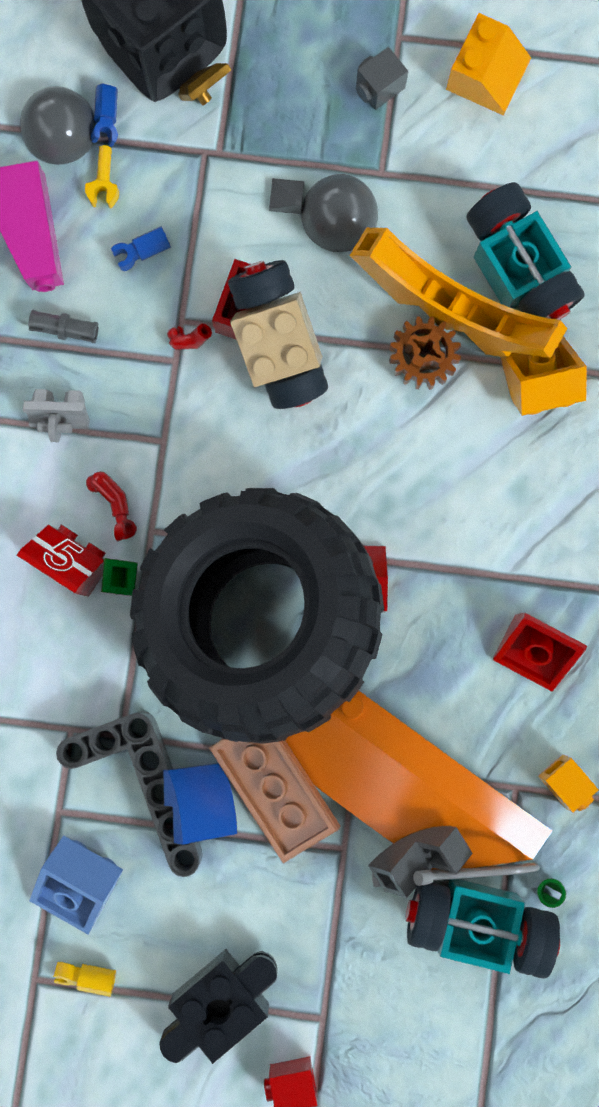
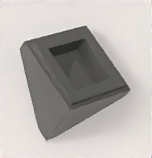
[269,178,304,214]

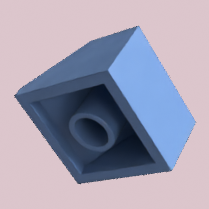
[29,835,123,935]

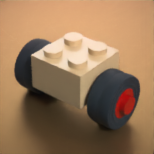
[228,260,328,409]

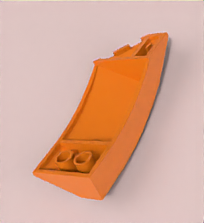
[285,690,552,869]

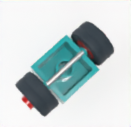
[466,182,585,320]
[405,879,560,978]

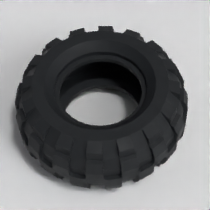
[130,488,384,744]

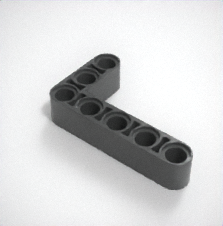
[56,711,203,877]

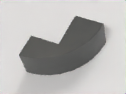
[368,826,473,898]

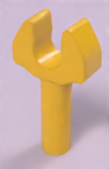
[85,145,119,208]

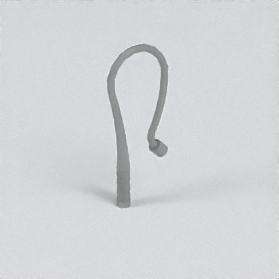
[372,863,540,887]

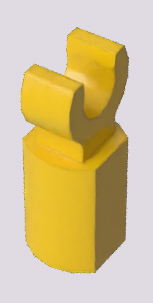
[53,962,116,997]

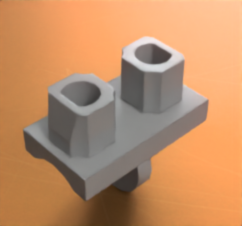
[23,389,90,442]

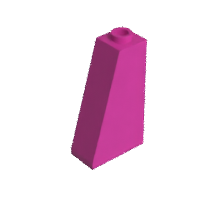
[0,160,64,292]

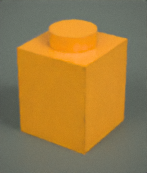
[538,755,599,813]

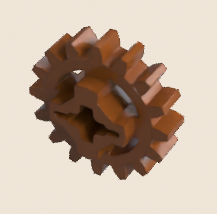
[389,316,461,390]

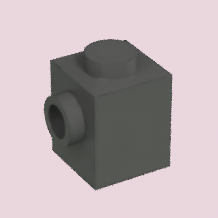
[356,46,408,110]

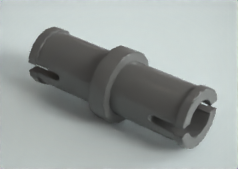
[28,310,99,344]

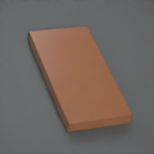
[209,738,341,863]

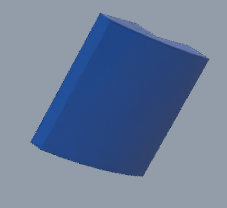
[163,763,237,845]

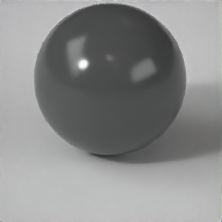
[20,86,97,165]
[301,174,378,252]

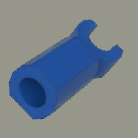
[91,83,118,147]
[111,226,171,271]

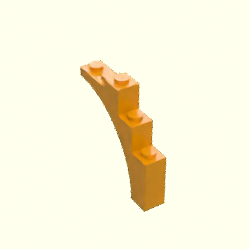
[349,227,568,358]

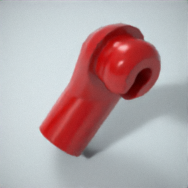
[167,323,212,350]

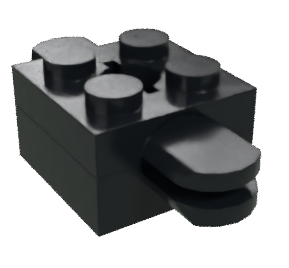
[159,949,278,1064]

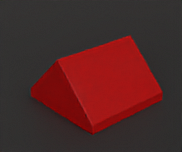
[493,613,587,692]

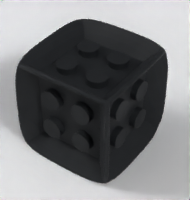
[81,0,227,102]

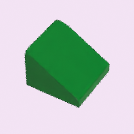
[101,558,138,596]

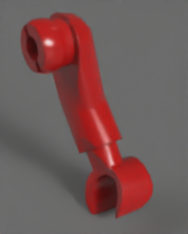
[86,471,137,542]

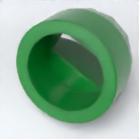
[537,878,567,908]

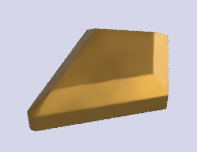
[178,63,232,106]

